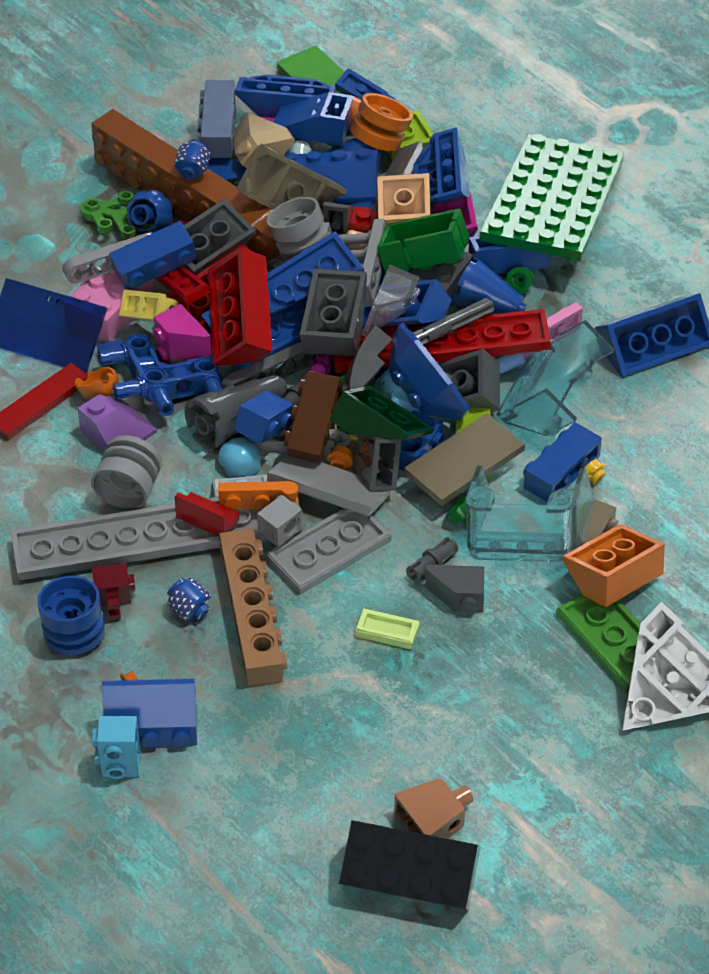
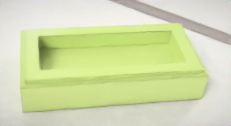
[355,608,420,650]

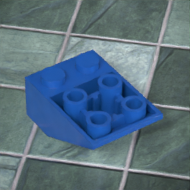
[273,92,353,146]

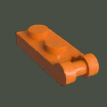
[218,481,299,510]

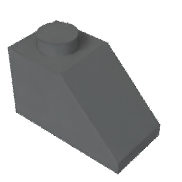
[323,202,354,235]
[426,565,485,612]

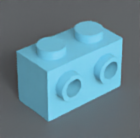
[92,716,141,779]

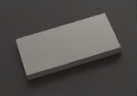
[267,455,391,516]
[266,508,392,595]

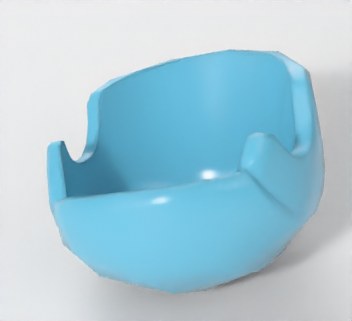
[218,437,262,478]

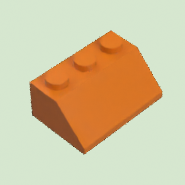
[563,524,665,607]

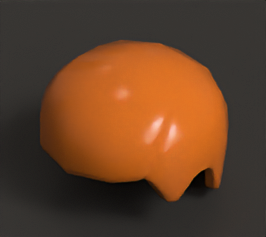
[74,367,119,401]

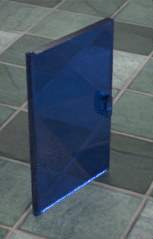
[0,278,108,374]

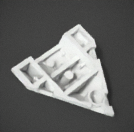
[622,602,709,731]

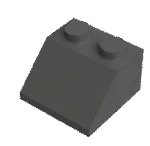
[438,349,500,413]

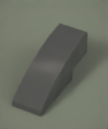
[342,325,392,392]

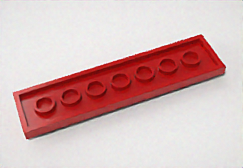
[334,309,551,373]

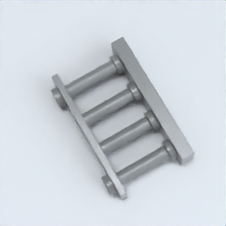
[326,219,386,307]

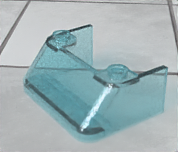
[496,320,614,436]
[466,466,595,563]

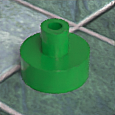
[507,266,535,293]
[446,497,475,527]

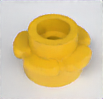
[580,459,606,485]

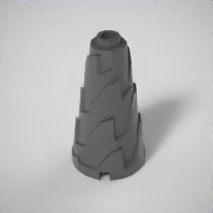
[185,375,288,450]

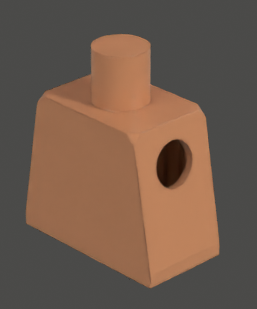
[394,779,474,839]

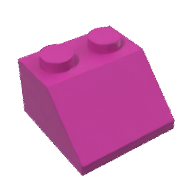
[153,304,212,365]

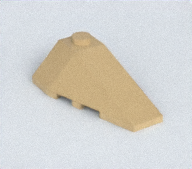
[234,112,295,168]

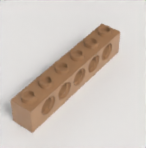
[219,528,287,687]

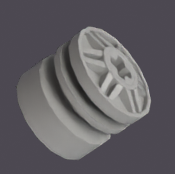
[266,197,330,263]
[91,435,162,510]

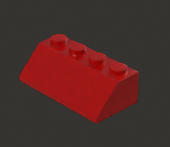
[208,248,272,366]

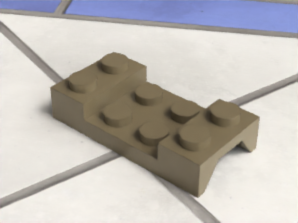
[236,143,347,213]

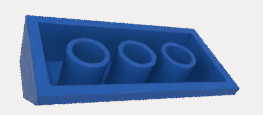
[284,148,380,203]
[595,293,709,377]

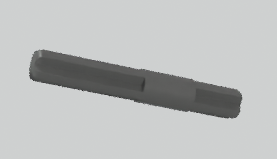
[413,298,494,345]

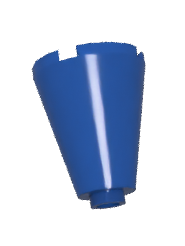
[451,257,527,315]

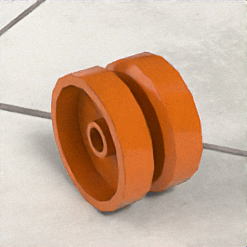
[350,93,413,151]

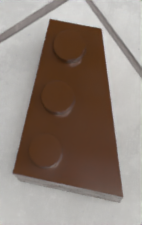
[284,371,342,463]

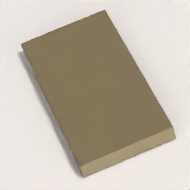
[404,413,525,506]

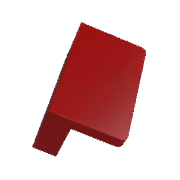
[174,492,240,537]

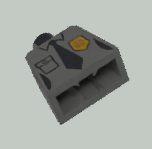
[355,435,402,491]

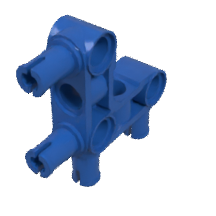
[98,334,223,416]

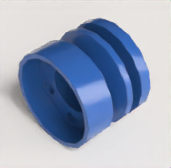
[38,576,105,655]

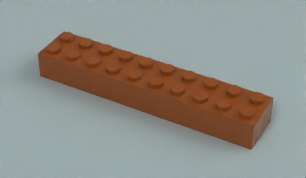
[91,109,284,273]

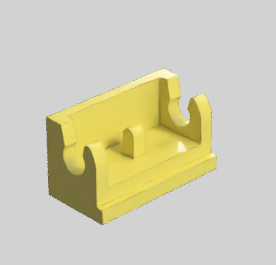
[119,290,179,323]

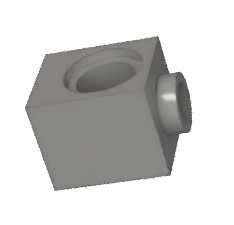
[257,495,303,547]

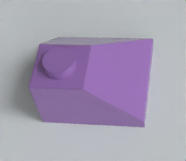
[77,394,157,451]

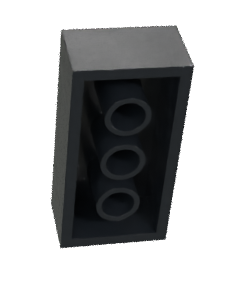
[339,820,481,910]

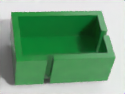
[377,208,469,275]

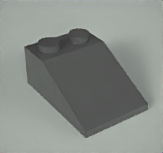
[183,199,256,275]
[300,269,367,357]

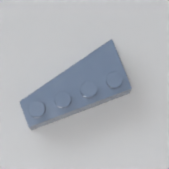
[196,80,237,158]

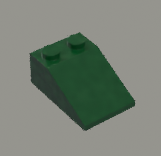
[329,385,434,440]

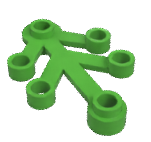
[80,191,172,240]

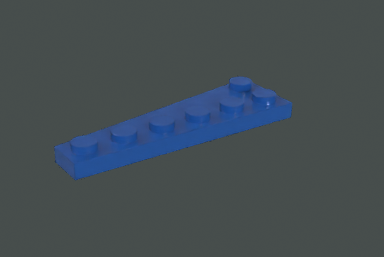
[202,231,365,330]

